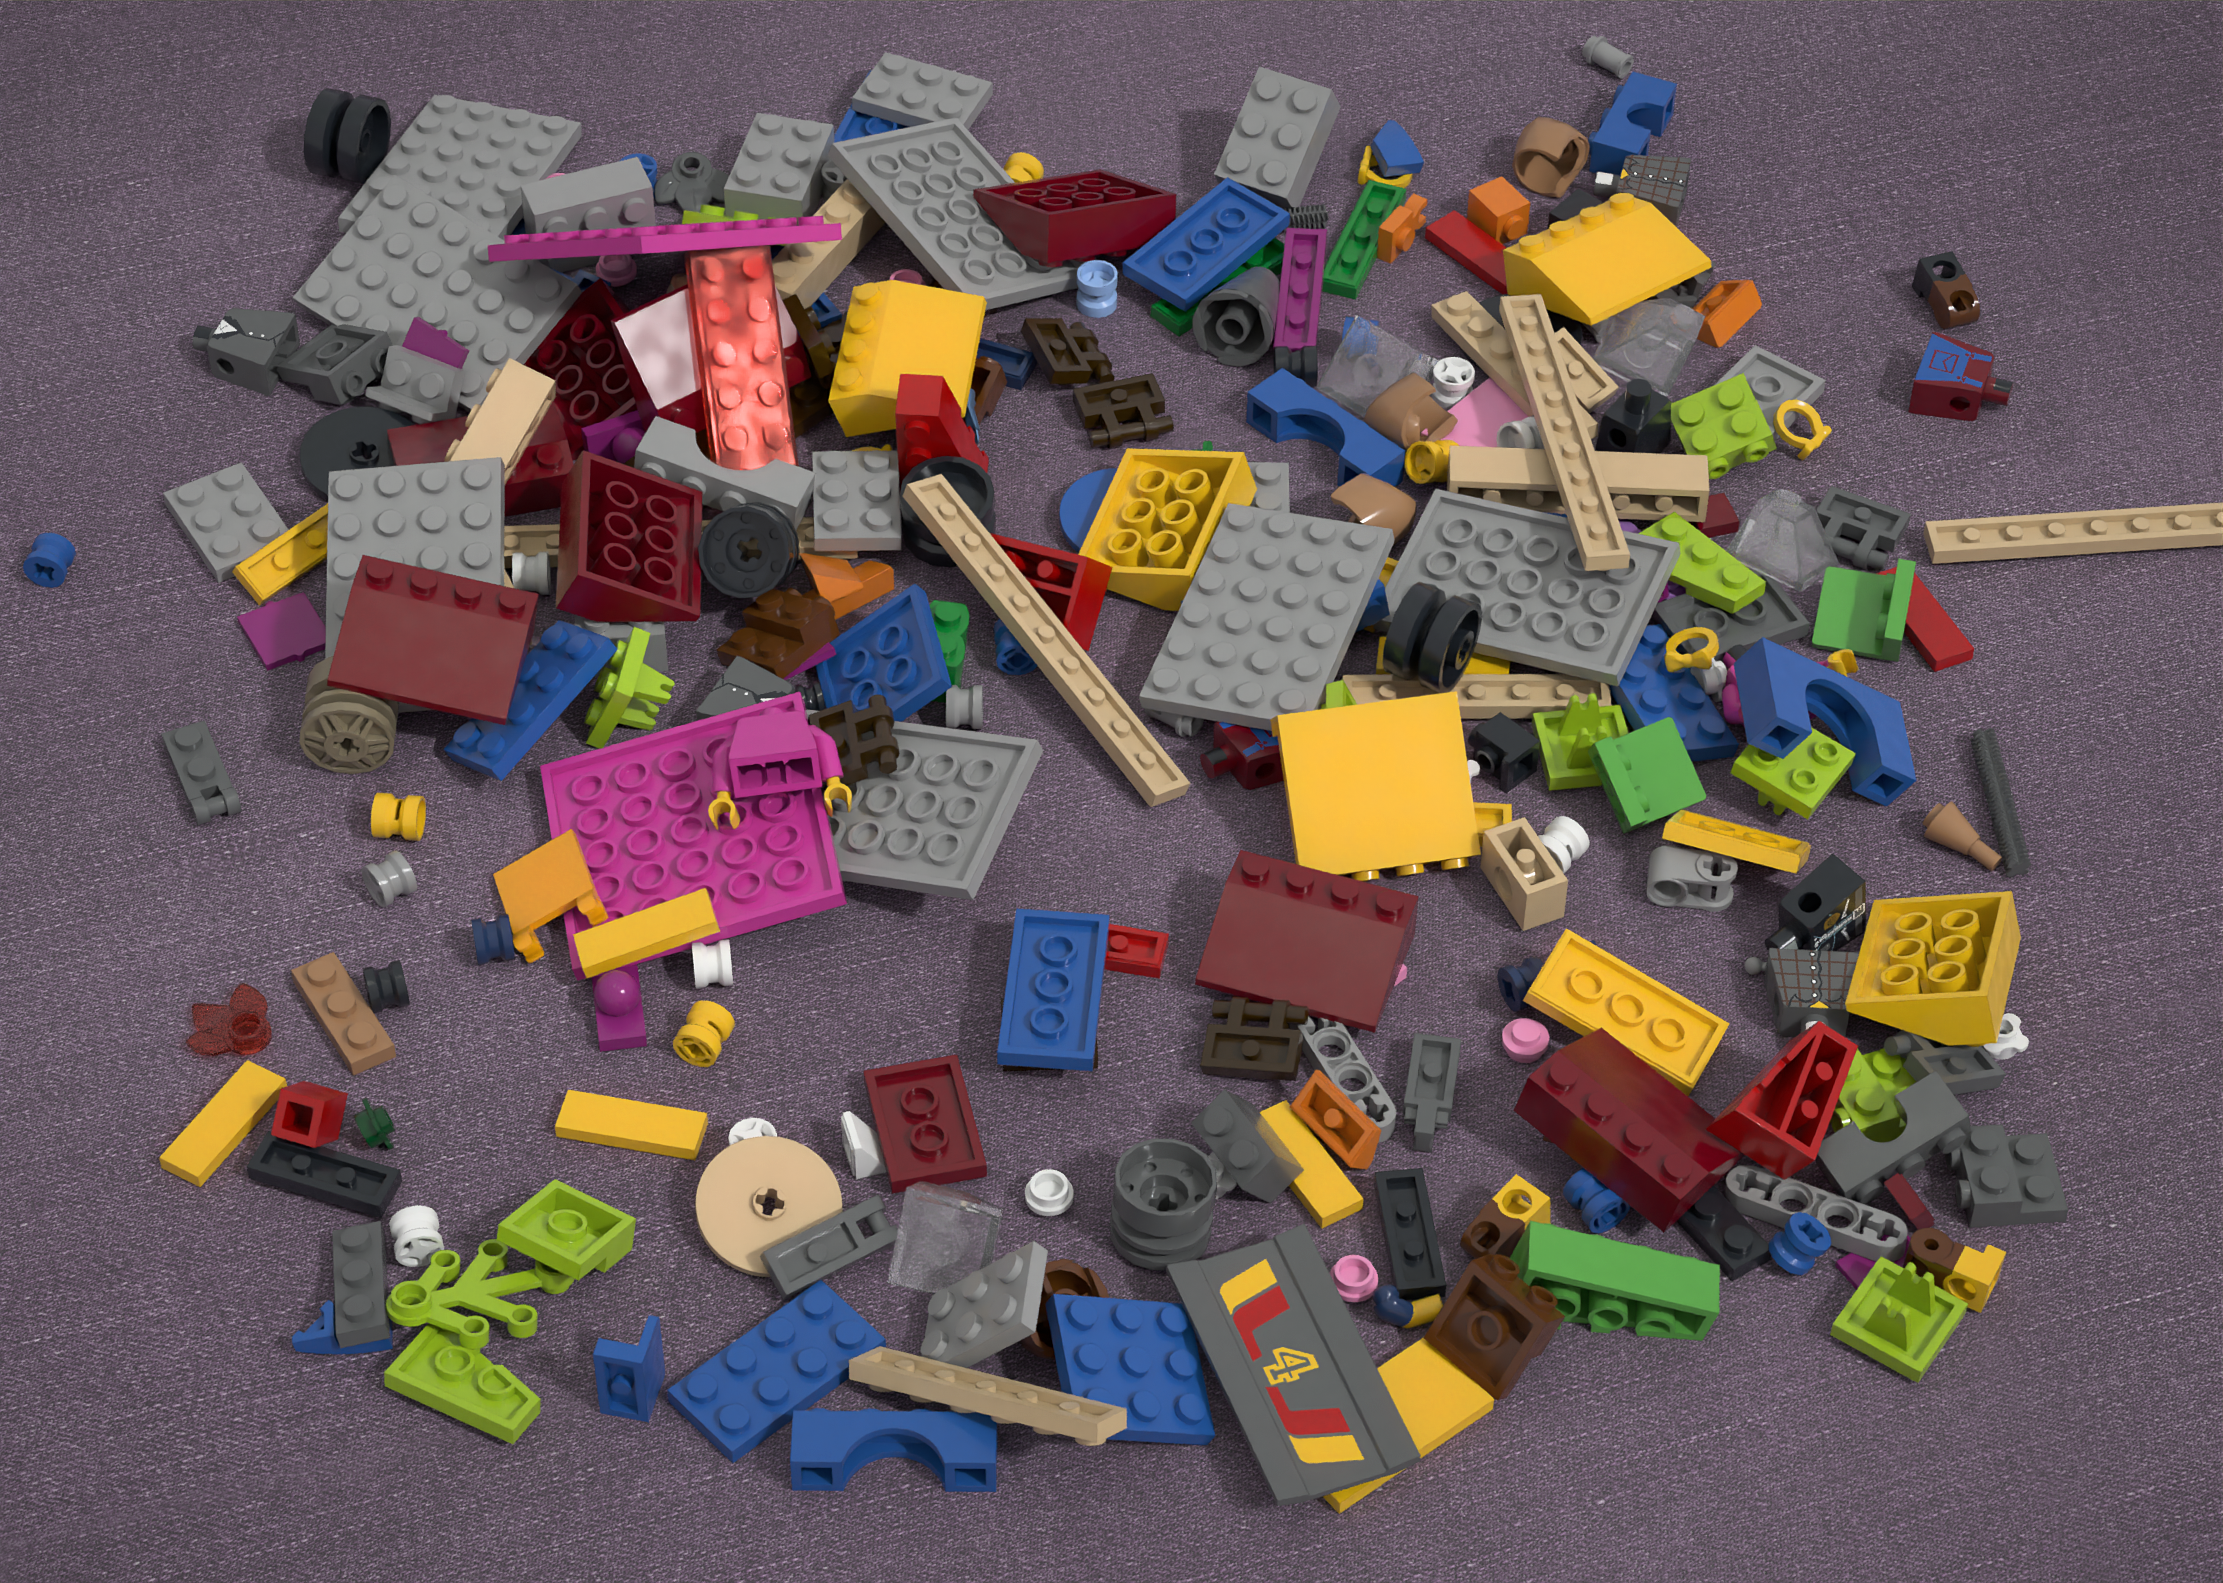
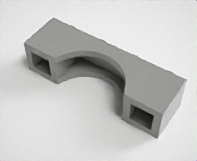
[634,416,816,530]

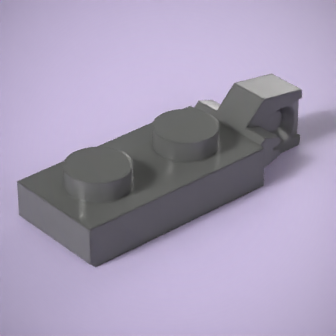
[1403,1033,1462,1153]

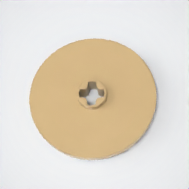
[695,1136,842,1277]

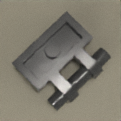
[1802,486,1911,571]
[1884,1030,2006,1095]

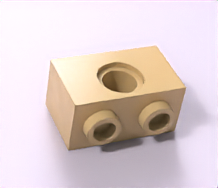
[1480,817,1568,931]

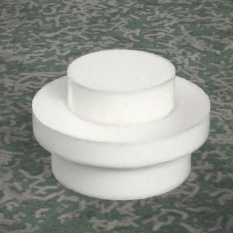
[1025,1169,1073,1216]

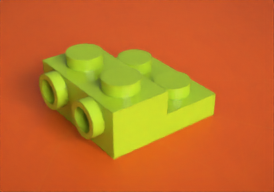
[1671,373,1777,479]
[1830,1048,1916,1143]
[497,1179,636,1281]

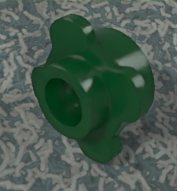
[354,1097,396,1150]

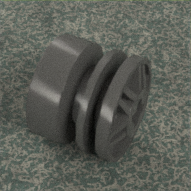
[1109,1139,1217,1270]

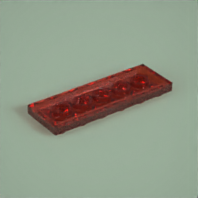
[684,245,799,470]

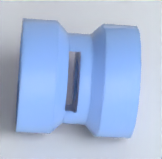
[1076,260,1118,318]

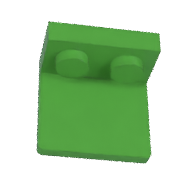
[1812,559,1916,662]
[1588,717,1706,834]

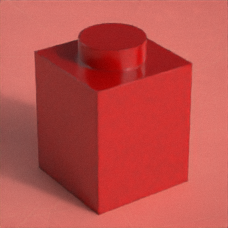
[271,1081,348,1148]

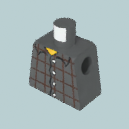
[1594,155,1691,227]
[1764,948,1859,1037]

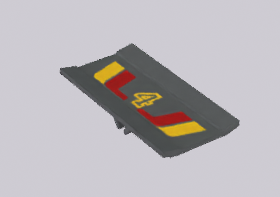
[1166,1224,1421,1506]

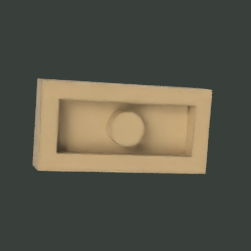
[1555,327,1619,413]

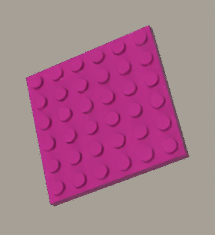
[488,216,842,262]
[540,692,847,981]

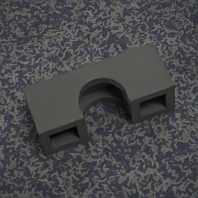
[1815,1070,1971,1204]

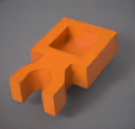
[1377,193,1427,264]

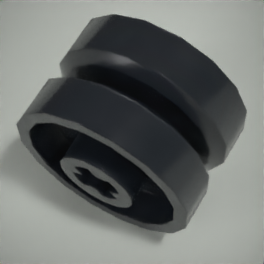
[304,88,391,184]
[899,456,996,568]
[1382,582,1482,693]

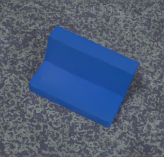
[593,1315,665,1422]

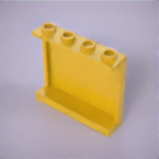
[1270,691,1481,882]

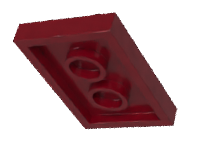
[863,1054,987,1194]

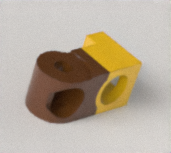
[1460,1174,1551,1259]
[1903,1228,2006,1313]

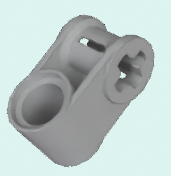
[1646,845,1738,912]

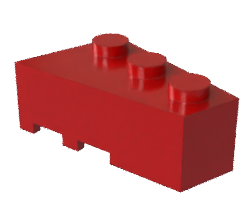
[895,374,989,490]
[990,533,1112,651]
[1705,1021,1858,1180]

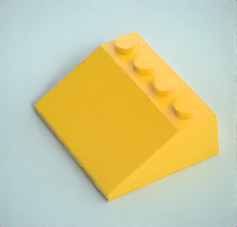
[1503,193,1711,326]
[828,280,987,437]
[1078,448,1257,611]
[1845,891,2021,1047]

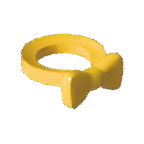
[1358,146,1412,188]
[1773,399,1832,461]
[1664,627,1719,672]

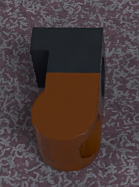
[1912,251,1980,329]

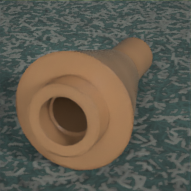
[1923,801,2003,872]

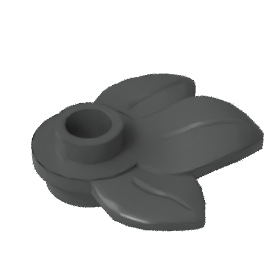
[655,152,729,212]

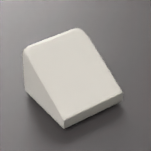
[841,1111,886,1179]

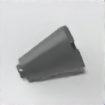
[1193,267,1280,367]

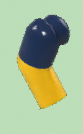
[1372,1285,1443,1329]

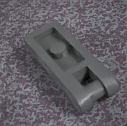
[161,720,242,826]
[760,1195,903,1300]

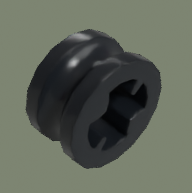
[795,681,825,711]

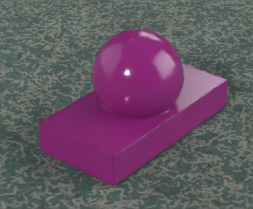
[581,410,646,464]
[592,964,647,1052]

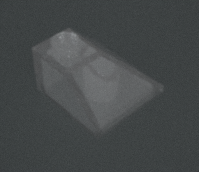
[1593,297,1705,397]
[1316,315,1439,417]
[1726,489,1839,592]
[887,1181,1003,1294]

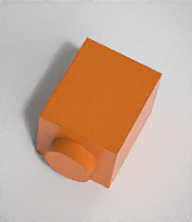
[1467,176,1530,244]

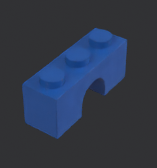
[1588,71,1677,175]

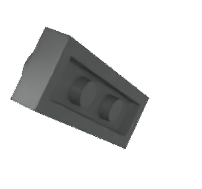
[332,1221,390,1348]

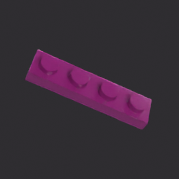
[1274,228,1327,352]

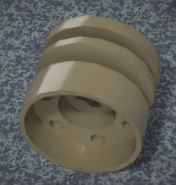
[299,656,399,774]

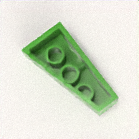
[1510,1221,1720,1341]

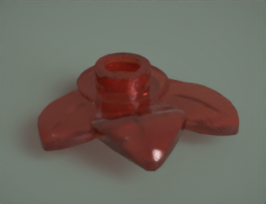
[186,983,272,1056]

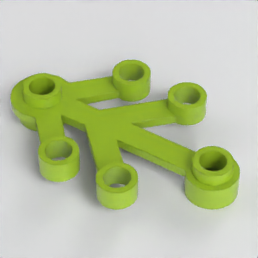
[386,1239,575,1349]

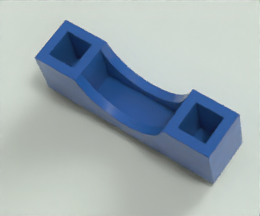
[1246,368,1405,487]
[790,1408,998,1492]

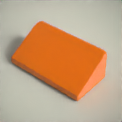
[1677,280,1762,348]
[799,553,864,603]
[802,560,894,620]
[1290,1070,1382,1170]

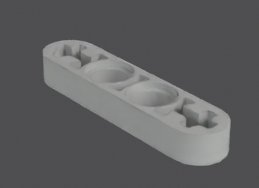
[1289,1015,1396,1143]
[1725,1165,1908,1262]

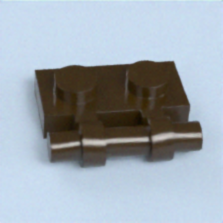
[782,294,836,392]
[1020,318,1115,385]
[1073,373,1174,449]
[809,694,900,790]
[1200,996,1309,1081]

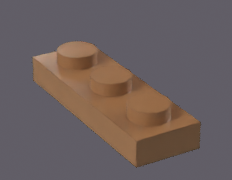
[291,952,396,1076]

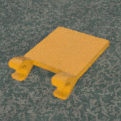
[493,829,608,964]

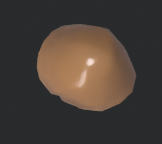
[1512,116,1590,198]
[1363,373,1458,452]
[1331,474,1417,546]

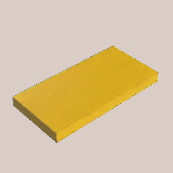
[1523,928,1729,1096]
[1322,1337,1494,1514]

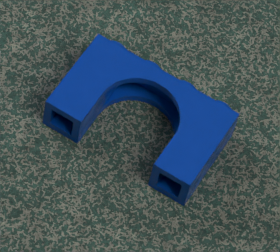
[1734,637,1917,806]

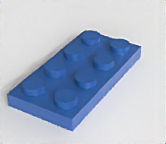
[1123,177,1290,312]
[443,620,618,781]
[1609,624,1739,762]
[997,908,1110,1071]
[667,1280,886,1463]

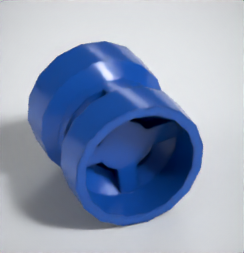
[993,619,1037,675]
[1563,1168,1630,1234]

